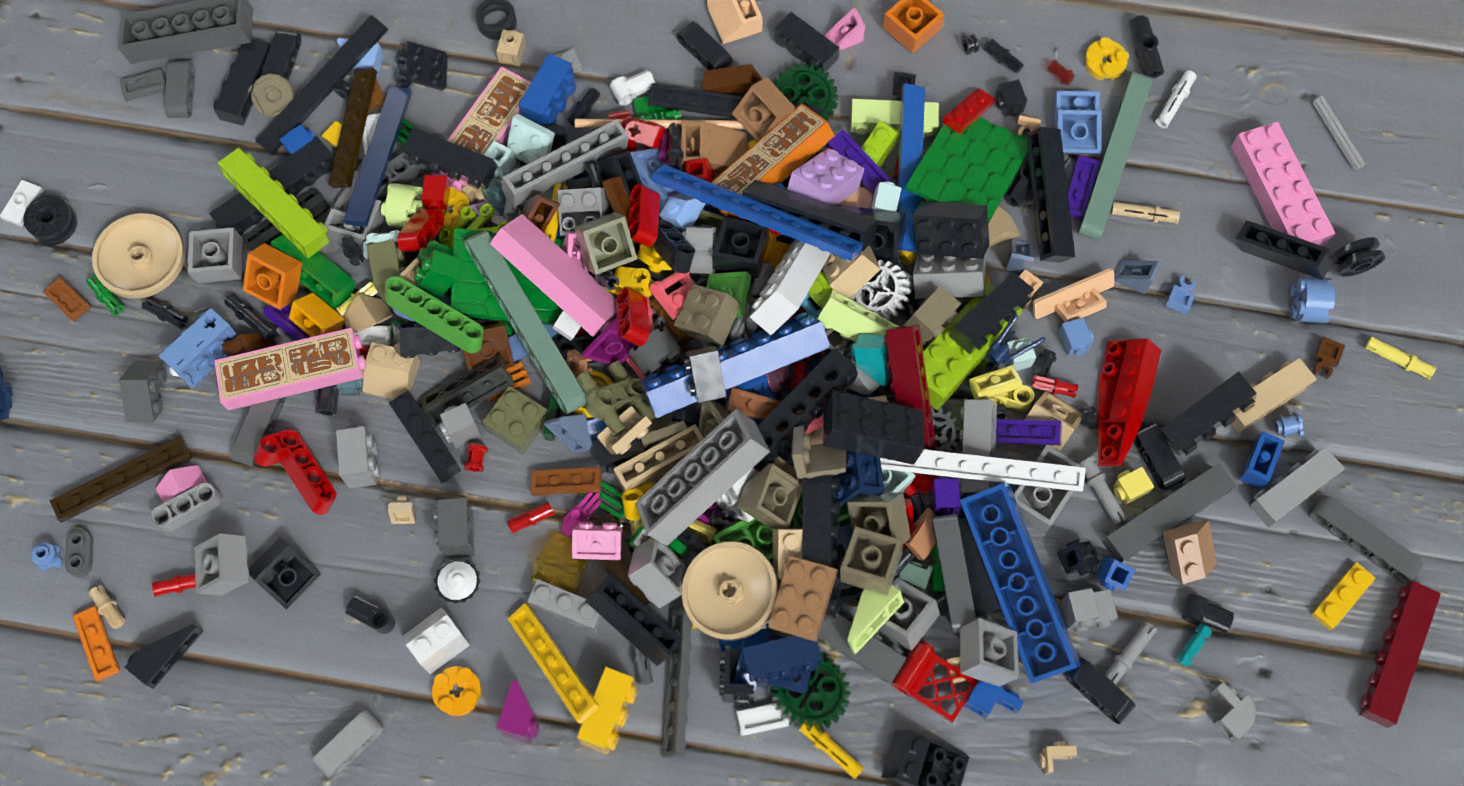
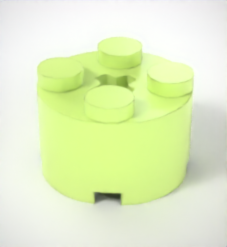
[381,183,425,229]

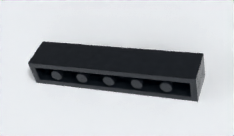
[1026,127,1075,263]
[209,137,334,236]
[742,180,877,252]
[802,474,841,619]

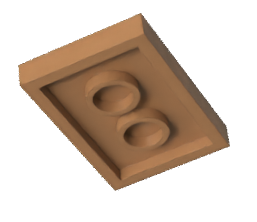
[768,556,838,642]

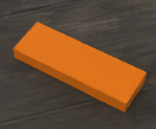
[73,605,121,682]

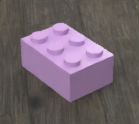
[787,148,864,206]

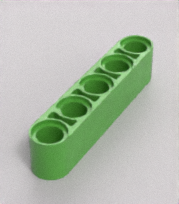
[385,276,484,353]

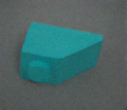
[851,334,892,386]

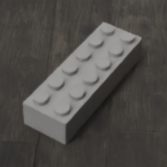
[635,409,770,546]

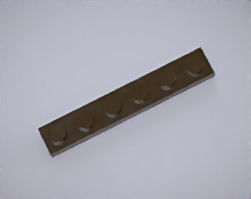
[328,67,378,188]
[50,436,193,523]

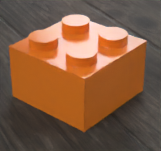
[882,0,945,54]
[243,243,302,310]

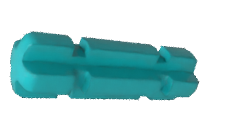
[1176,624,1212,667]

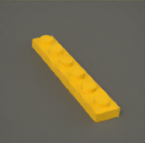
[508,603,600,724]

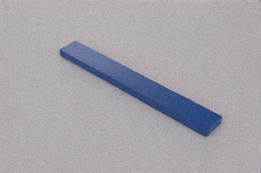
[897,84,925,253]

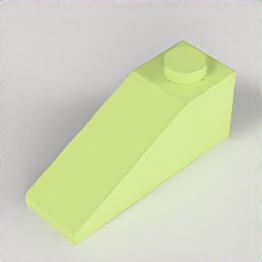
[847,585,904,654]

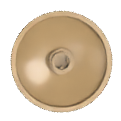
[92,213,185,299]
[682,542,779,640]

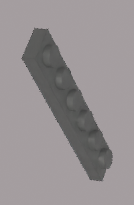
[662,608,693,758]

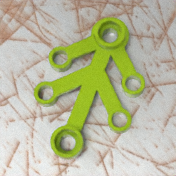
[438,204,509,248]

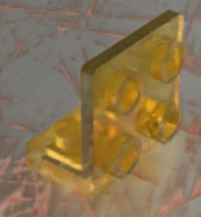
[531,532,591,595]

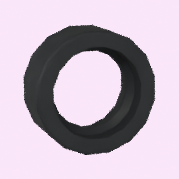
[475,0,517,40]

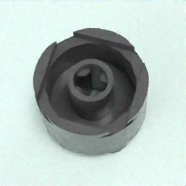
[629,327,682,377]

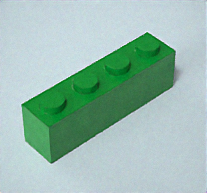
[271,235,356,309]

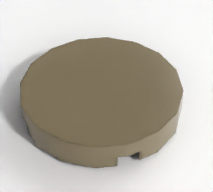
[251,74,295,117]

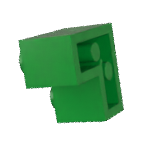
[414,241,460,298]

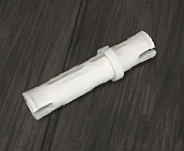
[1155,70,1197,128]

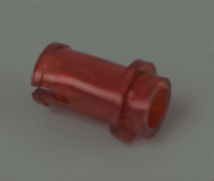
[1047,60,1075,85]

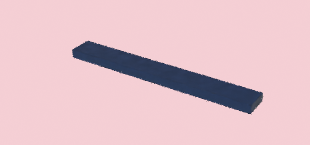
[344,86,412,227]

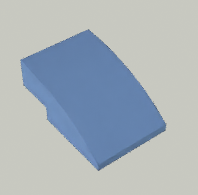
[1053,91,1102,154]

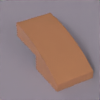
[904,508,937,560]

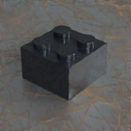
[713,217,769,278]

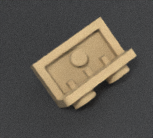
[597,407,652,455]

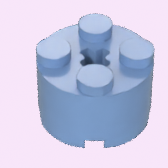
[1290,277,1335,323]

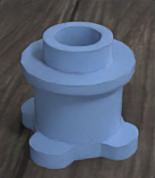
[1275,411,1304,438]
[31,542,63,571]

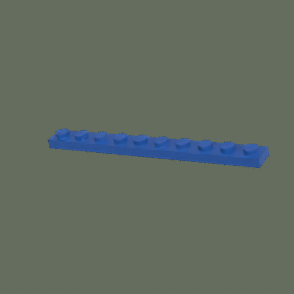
[652,164,863,261]

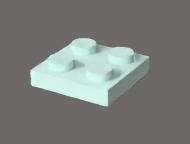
[507,114,555,164]

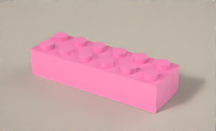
[1231,122,1335,246]

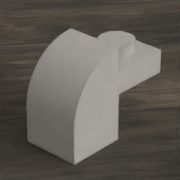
[1210,682,1256,743]

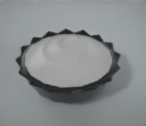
[434,558,481,604]

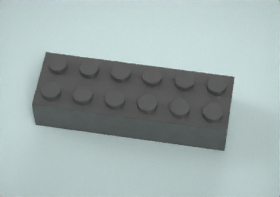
[118,0,253,64]

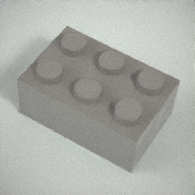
[913,254,986,299]
[1014,445,1087,534]

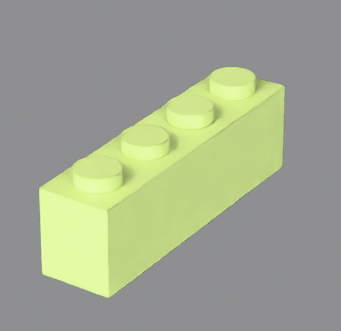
[850,99,939,137]
[817,290,899,342]

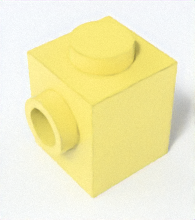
[1113,467,1154,505]

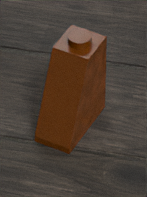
[701,64,763,97]

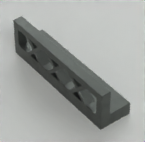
[243,188,330,251]
[422,353,514,427]

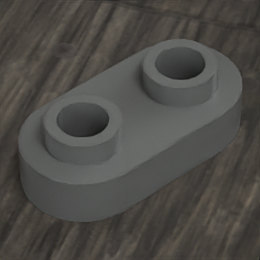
[65,529,94,577]

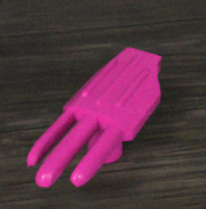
[560,493,601,538]

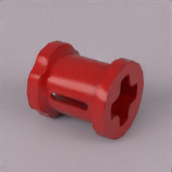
[464,444,488,472]

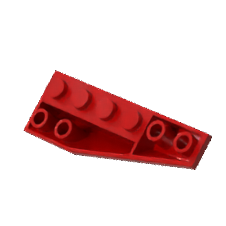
[1098,338,1162,466]

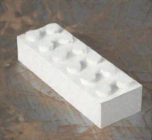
[750,239,831,335]

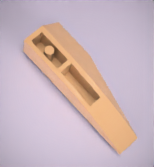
[707,0,763,44]

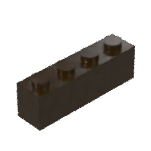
[592,513,651,606]

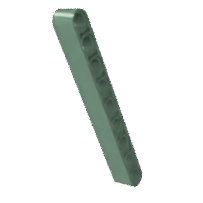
[1078,71,1153,241]
[464,231,587,415]

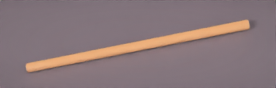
[575,119,746,129]

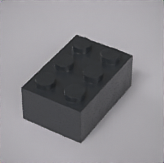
[913,201,990,259]

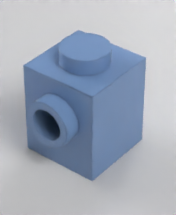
[1058,318,1094,356]

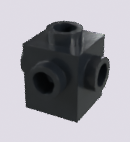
[1057,539,1100,576]

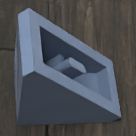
[1006,238,1034,273]
[1114,261,1161,294]
[544,414,591,453]

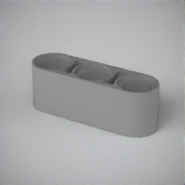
[150,483,222,532]
[313,710,384,779]

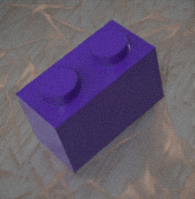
[929,476,960,516]

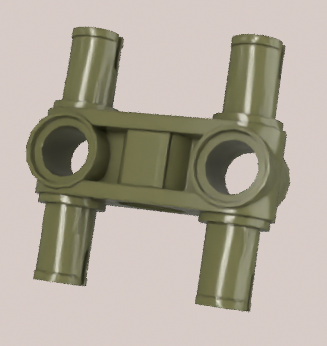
[576,360,656,437]

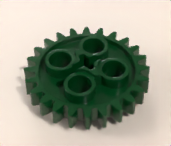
[773,63,839,122]
[771,654,851,732]

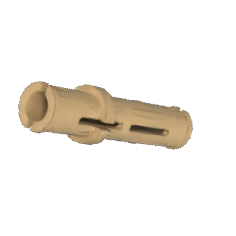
[1111,201,1180,224]

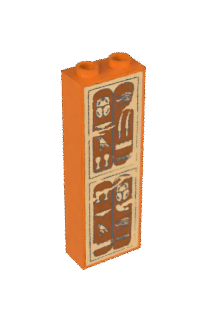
[711,104,835,220]

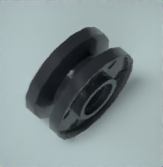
[23,195,77,246]
[1332,237,1385,277]

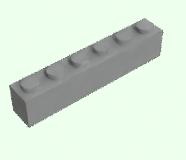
[502,119,629,207]

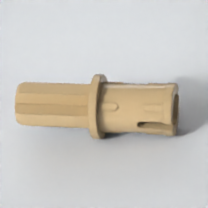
[89,585,125,629]

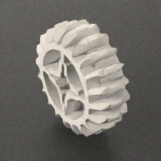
[850,260,911,320]

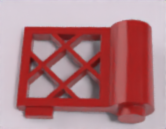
[890,641,978,724]

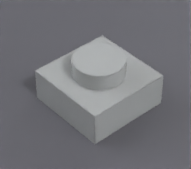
[554,49,582,73]

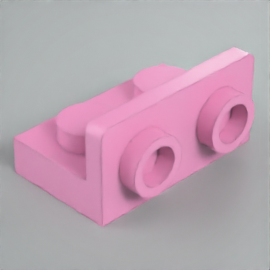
[572,522,623,560]

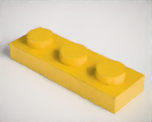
[1311,562,1376,631]

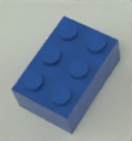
[519,53,577,126]

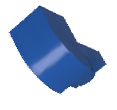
[964,681,1024,718]

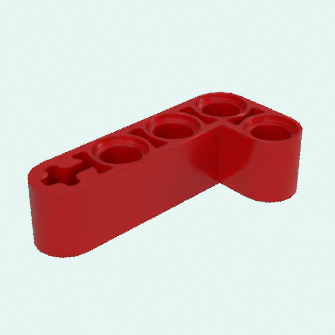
[253,430,337,515]

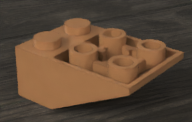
[682,122,747,173]

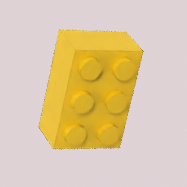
[577,667,638,755]

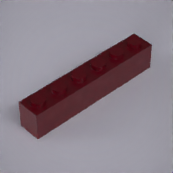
[884,324,937,451]
[1359,581,1441,728]

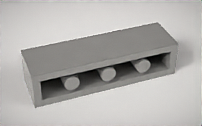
[958,400,997,495]
[1250,447,1345,528]

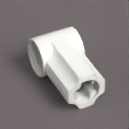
[610,70,655,106]

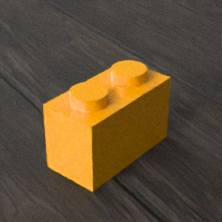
[289,293,345,337]

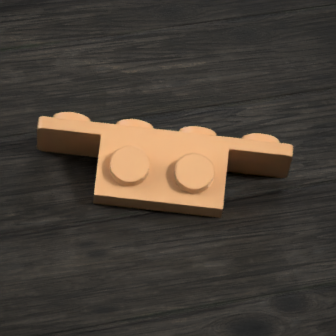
[1032,268,1114,323]

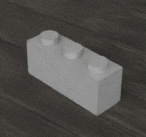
[527,579,603,634]

